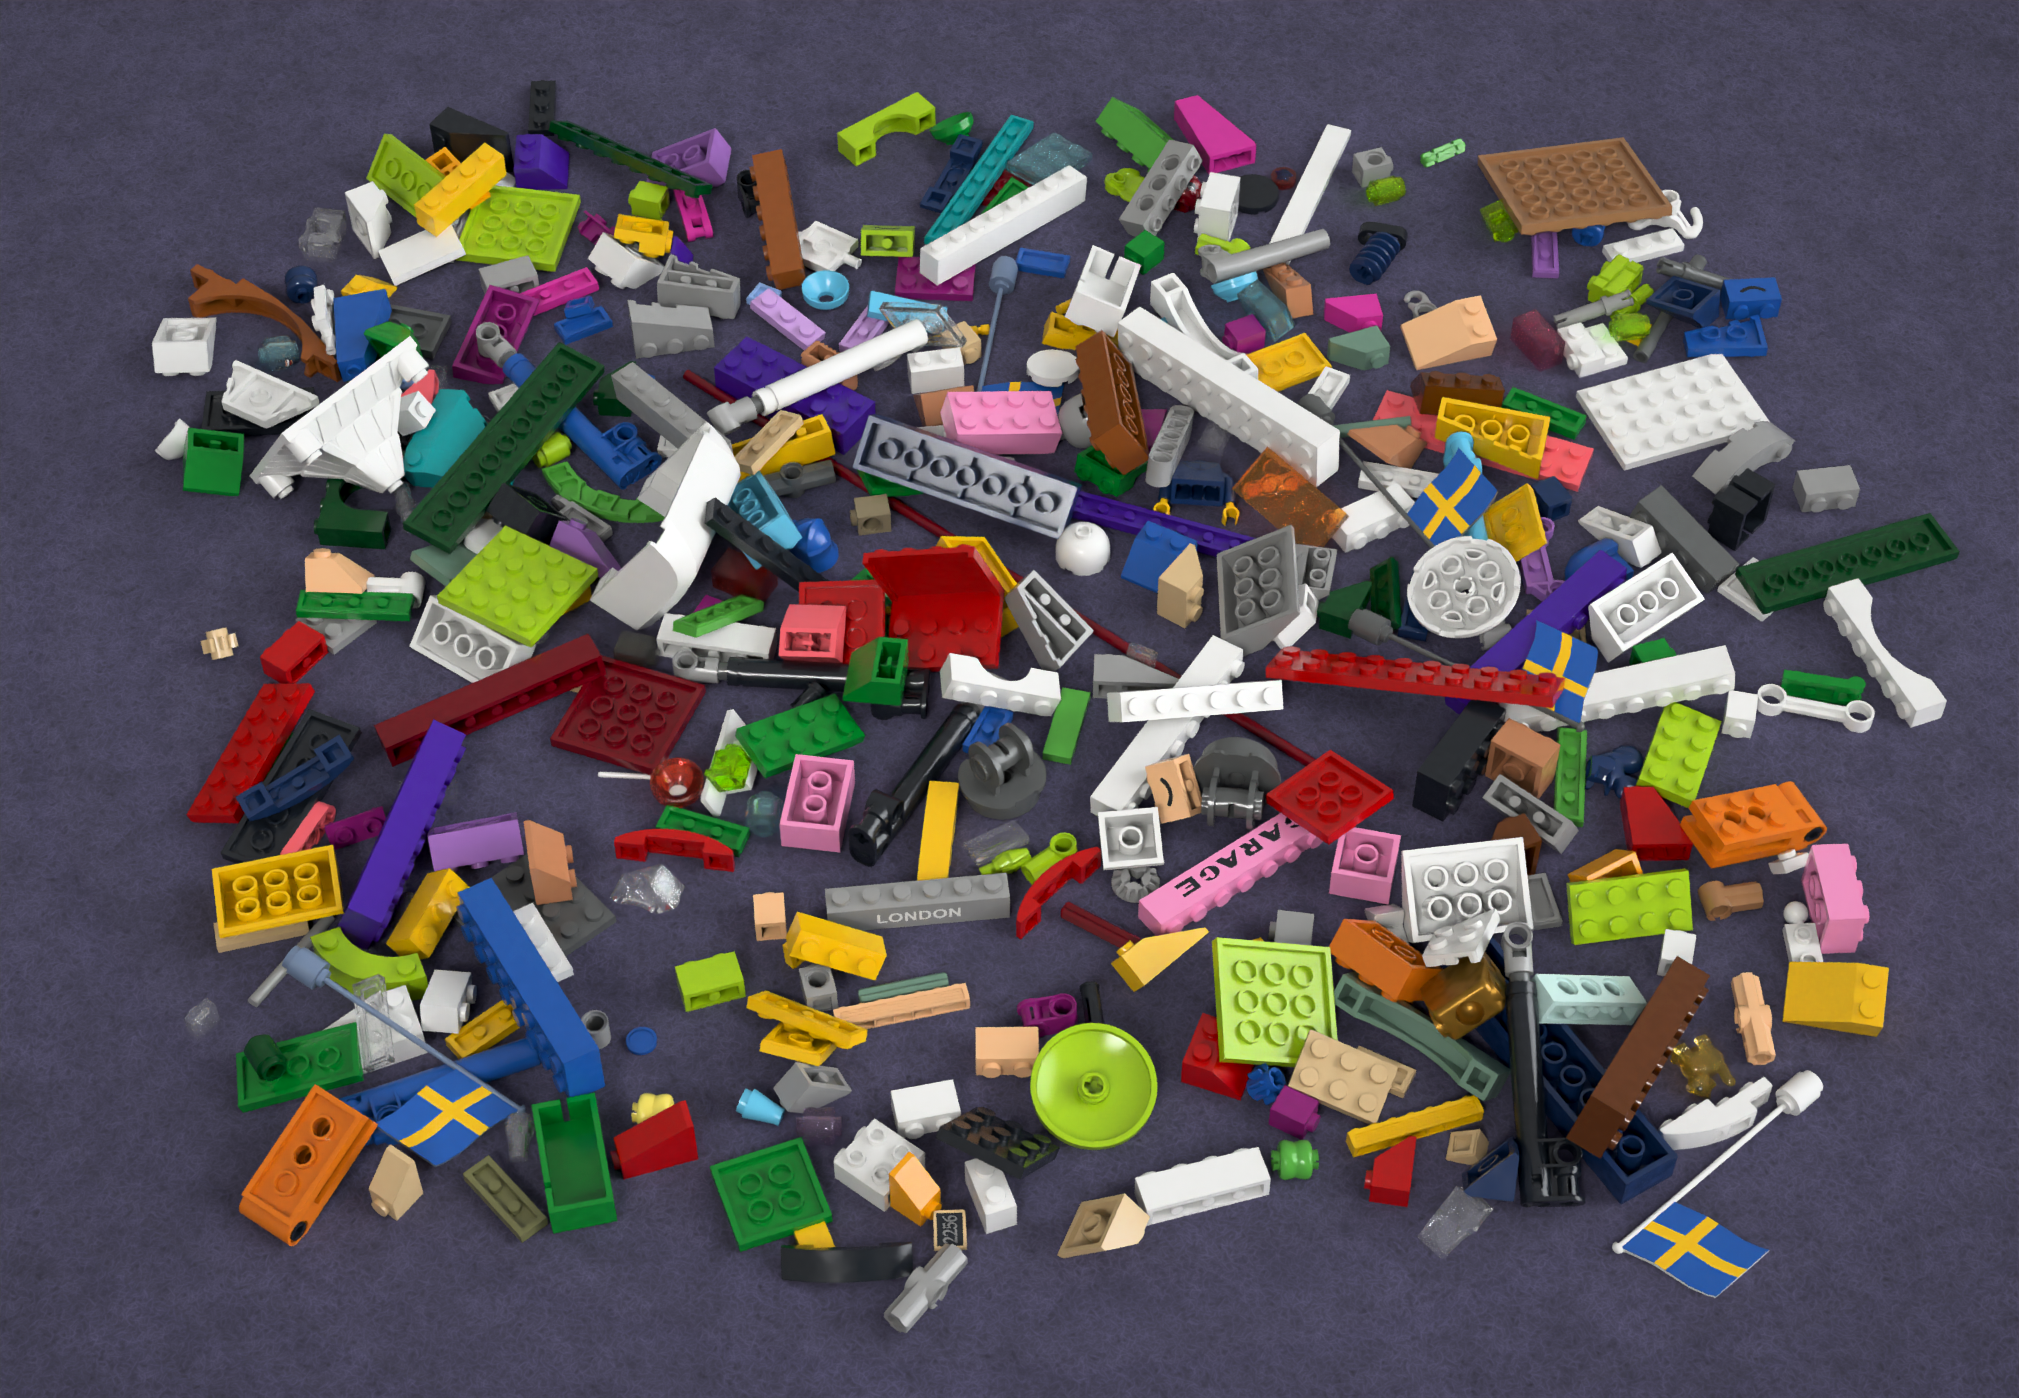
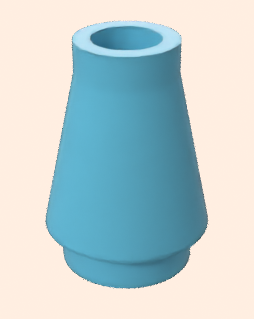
[736,1088,786,1126]

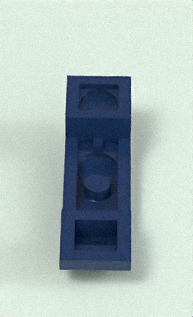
[920,134,983,213]
[236,734,354,821]

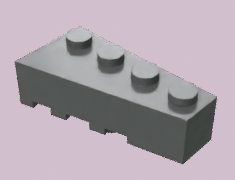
[1629,485,1739,594]

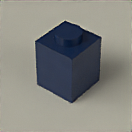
[1531,476,1572,521]

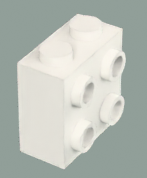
[834,1119,925,1212]

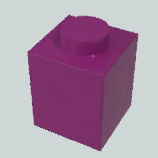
[1222,314,1266,355]
[1269,1085,1321,1140]

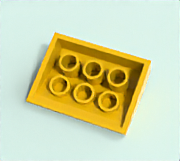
[212,845,344,939]

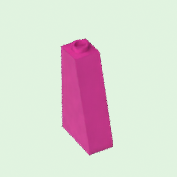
[1174,95,1256,174]

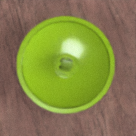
[1030,1023,1157,1150]

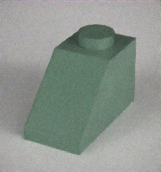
[1327,325,1390,371]

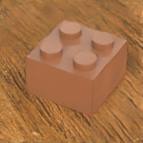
[1485,718,1561,799]

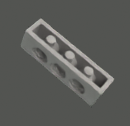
[1119,139,1203,237]

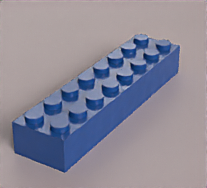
[456,878,605,1098]

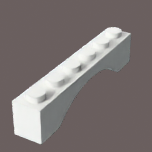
[1150,273,1258,380]
[1823,578,1947,727]
[1107,680,1283,722]

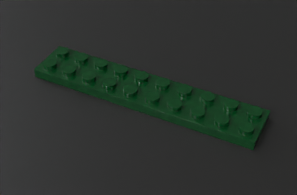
[403,342,605,554]

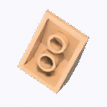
[1400,295,1497,370]

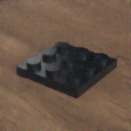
[936,1107,1060,1180]

